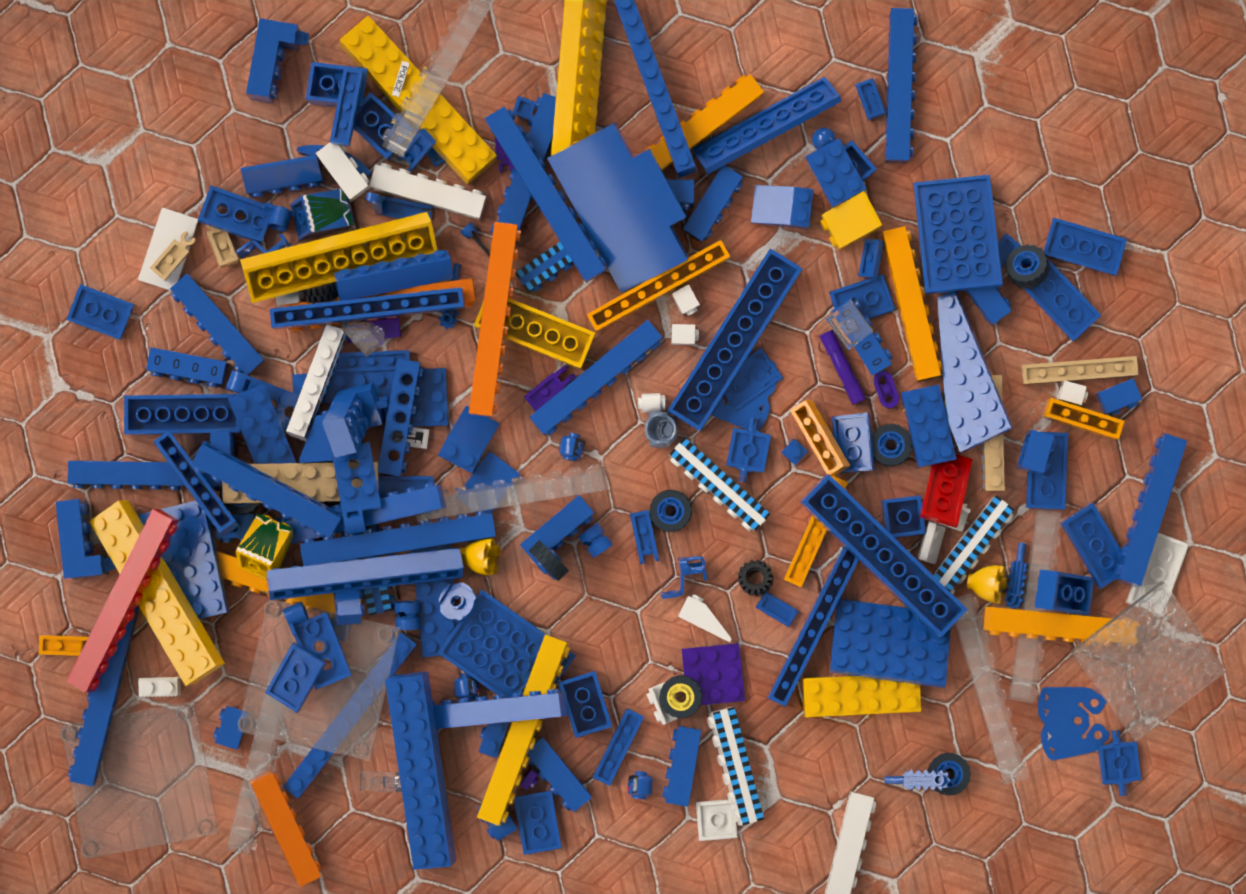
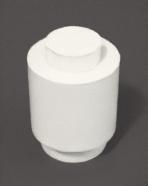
[638,393,665,413]

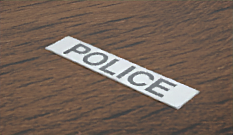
[392,61,409,97]

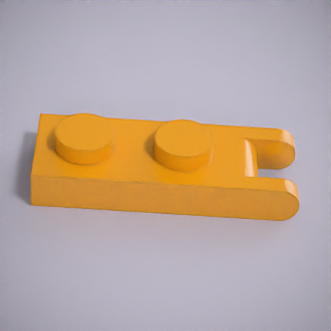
[39,635,88,656]

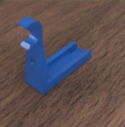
[366,192,433,220]

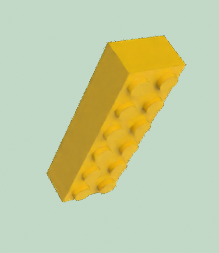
[474,298,595,370]
[802,675,921,717]

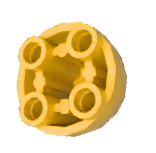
[460,538,501,576]
[967,565,1007,604]

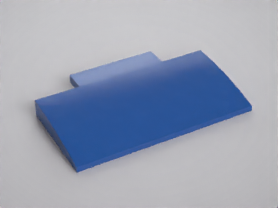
[547,122,688,293]

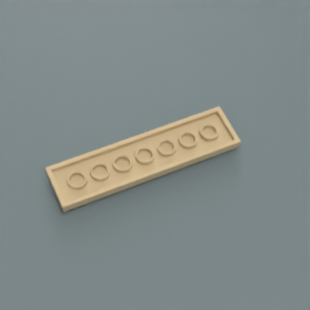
[222,462,378,504]

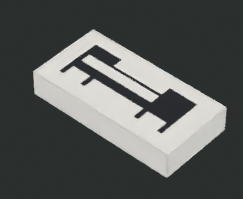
[392,428,430,449]

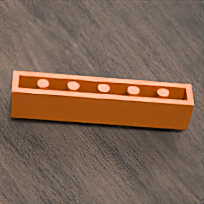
[249,771,322,887]

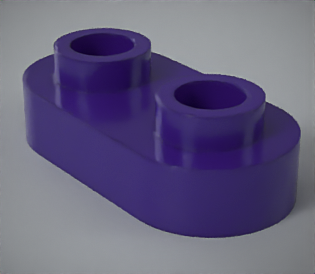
[873,371,899,409]

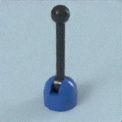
[460,222,490,259]

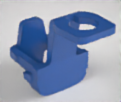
[236,234,291,258]
[661,556,707,599]

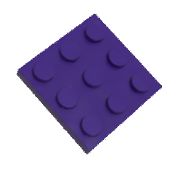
[682,643,745,705]

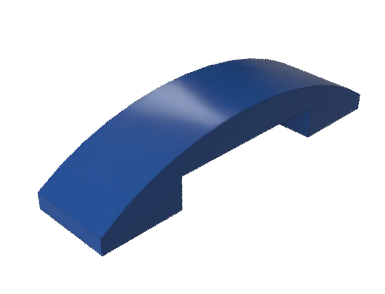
[297,145,372,178]

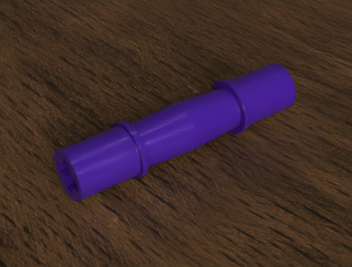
[819,330,866,405]

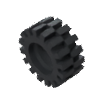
[303,282,338,304]
[738,560,773,597]

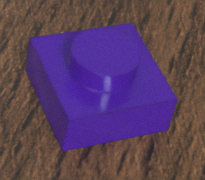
[520,769,539,790]

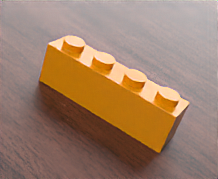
[1042,398,1124,440]
[790,400,850,476]

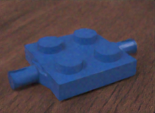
[726,418,771,483]
[1097,730,1141,796]

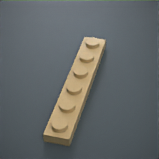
[1021,356,1138,384]

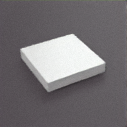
[696,799,738,841]

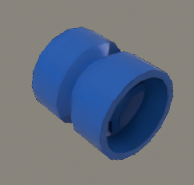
[578,523,613,558]
[394,600,420,630]

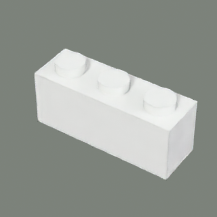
[316,143,370,202]

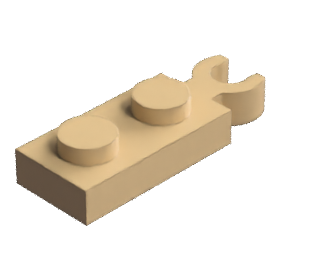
[205,224,238,268]
[150,231,196,281]

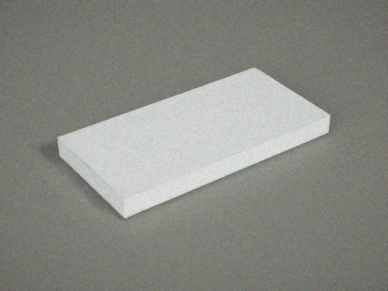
[138,208,198,291]
[1126,533,1189,616]

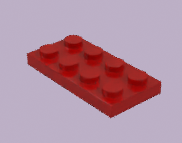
[920,454,973,528]

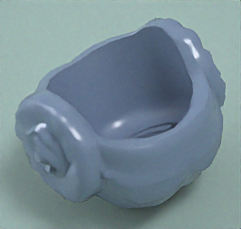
[645,411,678,448]

